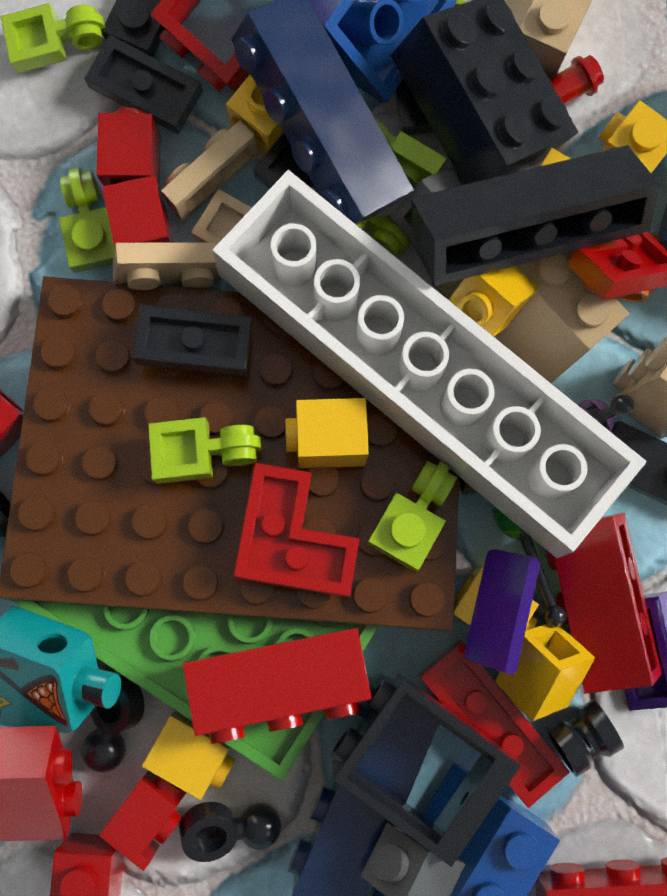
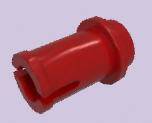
[549,55,604,106]

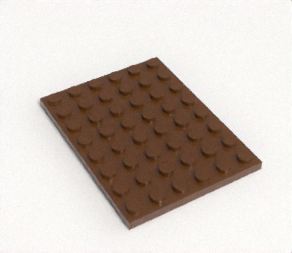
[0,276,460,631]

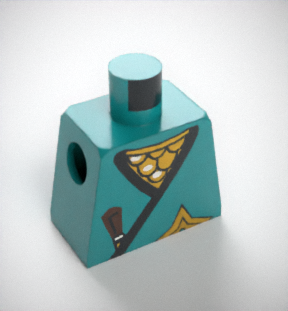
[0,606,121,733]

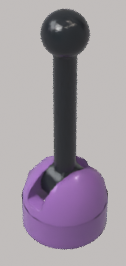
[578,394,634,432]

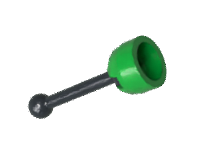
[492,507,566,627]

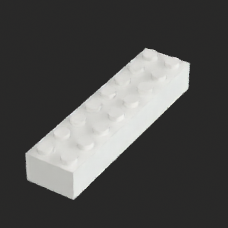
[212,170,647,558]

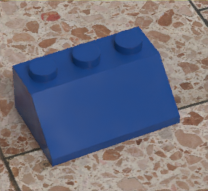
[309,0,457,103]
[372,762,560,896]

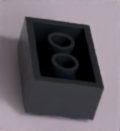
[390,0,579,185]

